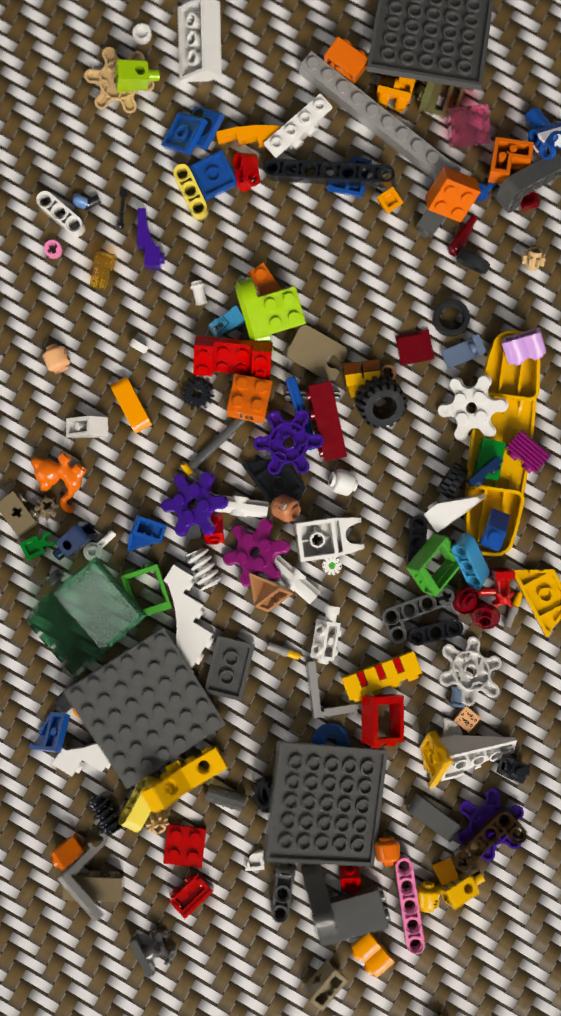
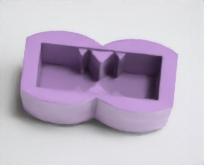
[502,328,546,365]

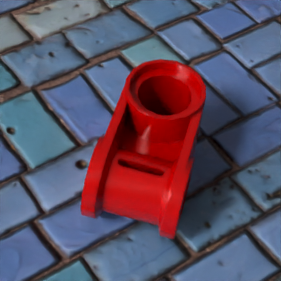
[233,153,260,192]

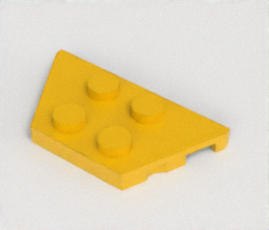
[514,569,561,637]
[420,731,453,788]

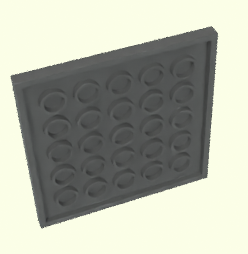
[366,0,494,91]
[63,627,226,789]
[263,741,388,867]

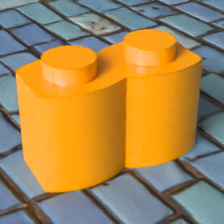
[351,933,394,978]

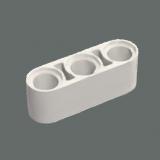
[36,191,85,237]

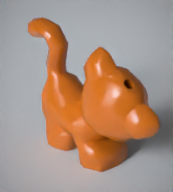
[31,451,87,513]

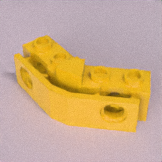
[141,745,228,813]

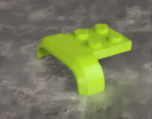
[234,276,306,351]

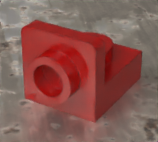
[340,865,361,892]

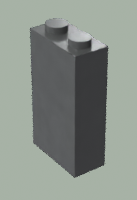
[311,884,391,947]

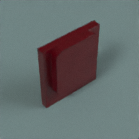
[395,329,435,366]

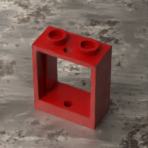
[362,693,404,748]

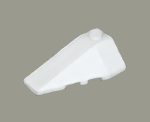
[441,735,517,781]

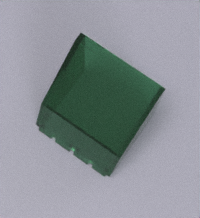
[26,556,147,678]

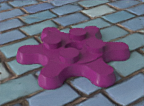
[223,518,290,587]

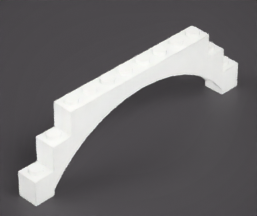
[52,564,214,776]

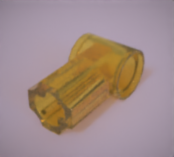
[89,250,116,291]

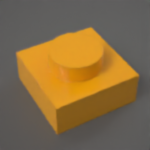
[377,187,403,214]

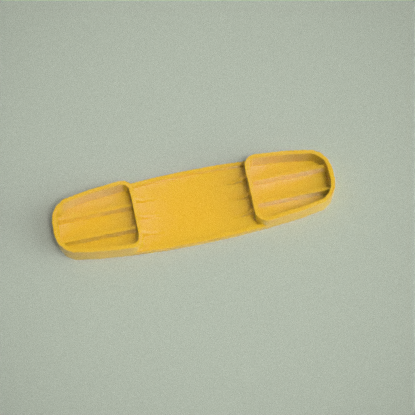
[464,330,540,556]

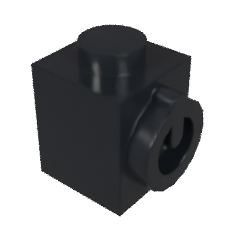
[496,754,530,784]

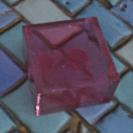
[446,104,491,148]

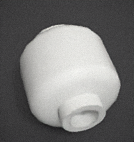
[328,469,358,496]

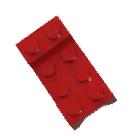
[193,335,273,380]

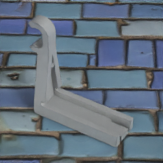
[305,660,362,718]
[57,831,107,921]

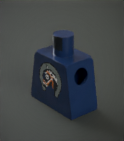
[53,521,99,561]

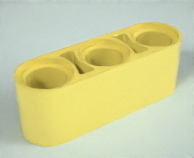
[173,164,208,220]
[119,775,157,832]

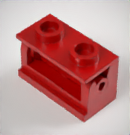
[169,871,214,919]

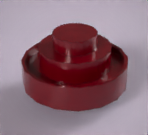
[452,586,479,615]
[472,603,500,629]

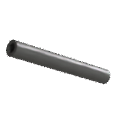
[188,418,247,471]

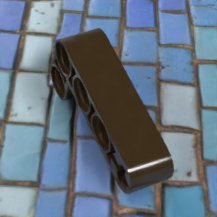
[451,808,527,871]

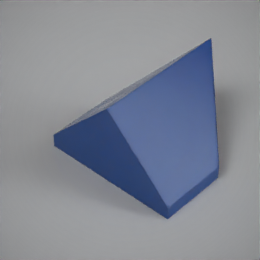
[127,515,167,552]

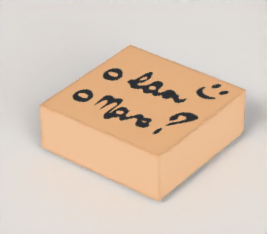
[453,705,481,733]

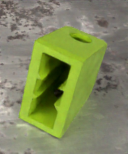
[115,60,160,92]

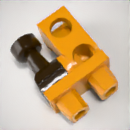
[376,74,416,112]

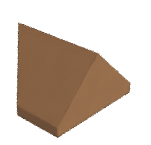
[249,573,294,612]

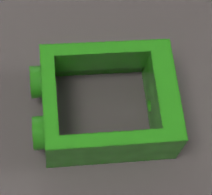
[406,534,460,597]
[121,562,173,620]

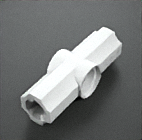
[213,494,269,518]
[275,555,320,604]

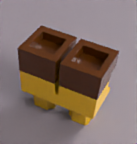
[342,359,380,398]

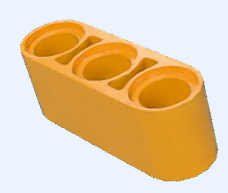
[110,376,152,434]

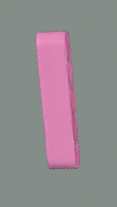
[394,854,425,954]

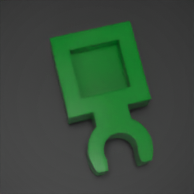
[20,532,56,561]

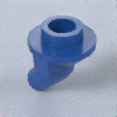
[476,182,496,202]

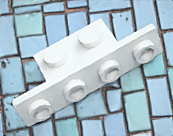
[264,94,332,158]

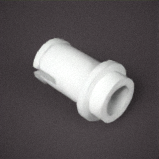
[190,280,208,306]

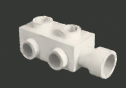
[310,605,342,664]

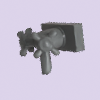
[129,929,177,978]

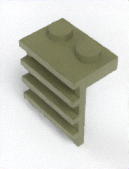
[418,81,473,123]

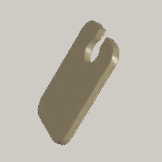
[287,325,348,381]

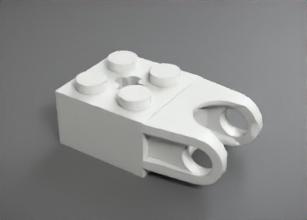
[293,517,365,562]

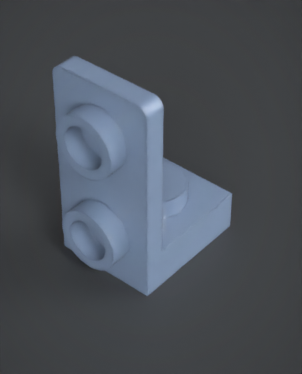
[441,334,486,369]

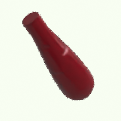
[447,215,478,257]

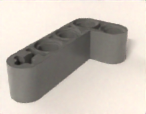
[495,152,561,213]
[381,588,455,643]
[301,864,338,939]

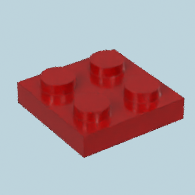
[163,823,207,868]

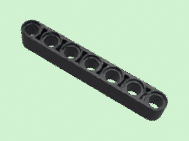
[263,158,396,188]

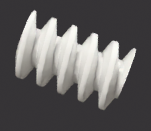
[185,548,222,591]

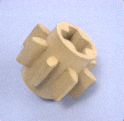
[521,247,546,271]
[145,811,169,834]

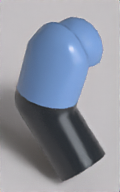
[72,193,102,210]

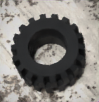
[355,375,407,429]

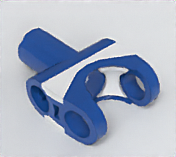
[525,107,561,160]

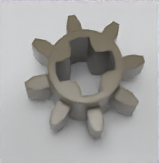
[34,495,59,521]

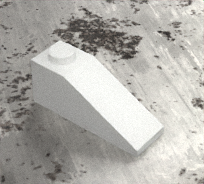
[424,494,486,533]

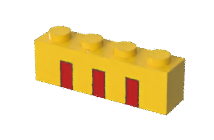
[341,650,422,702]

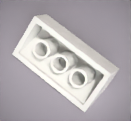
[178,0,222,82]

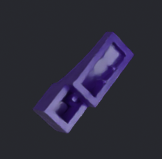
[137,208,165,270]

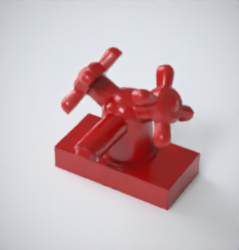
[478,568,515,607]

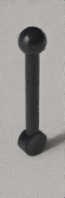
[117,190,128,229]

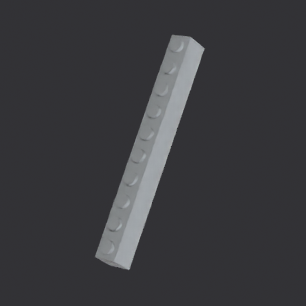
[299,51,461,181]

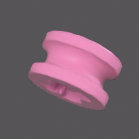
[44,240,62,259]

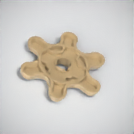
[84,47,155,114]

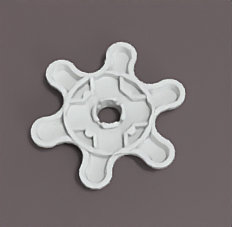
[437,374,509,441]
[439,636,502,706]

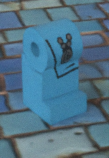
[208,305,245,338]

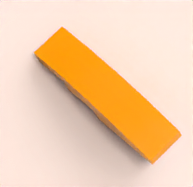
[216,125,282,148]

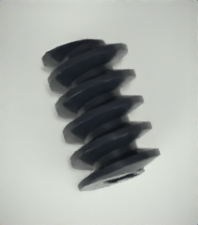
[86,791,124,836]

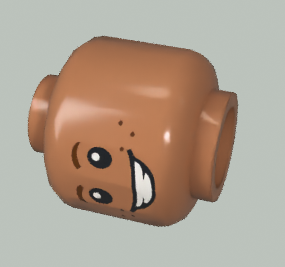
[271,494,301,522]

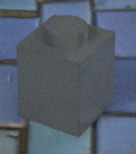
[415,209,445,239]

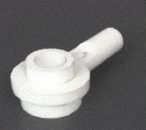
[83,529,116,561]

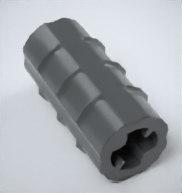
[205,784,247,812]

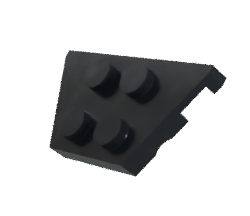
[242,459,306,524]

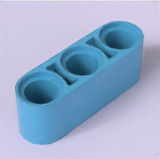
[452,533,490,589]

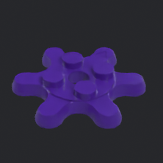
[254,410,324,475]
[161,471,229,537]
[457,788,524,861]

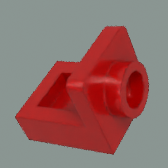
[204,513,225,545]

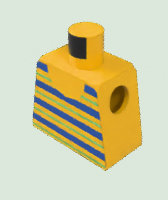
[436,871,485,910]

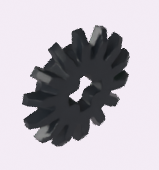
[180,377,215,411]

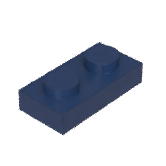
[466,456,503,487]

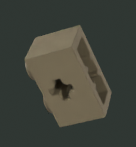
[0,491,39,536]
[301,960,348,1011]

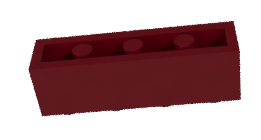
[305,380,347,461]

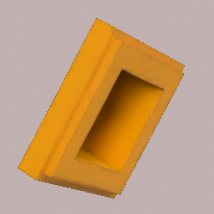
[432,857,459,886]

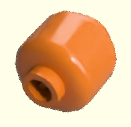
[375,836,401,866]

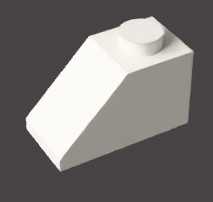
[66,416,108,438]

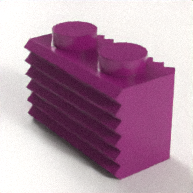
[506,430,551,474]

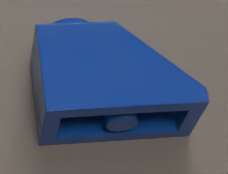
[478,508,510,551]

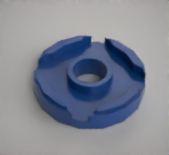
[312,723,350,746]

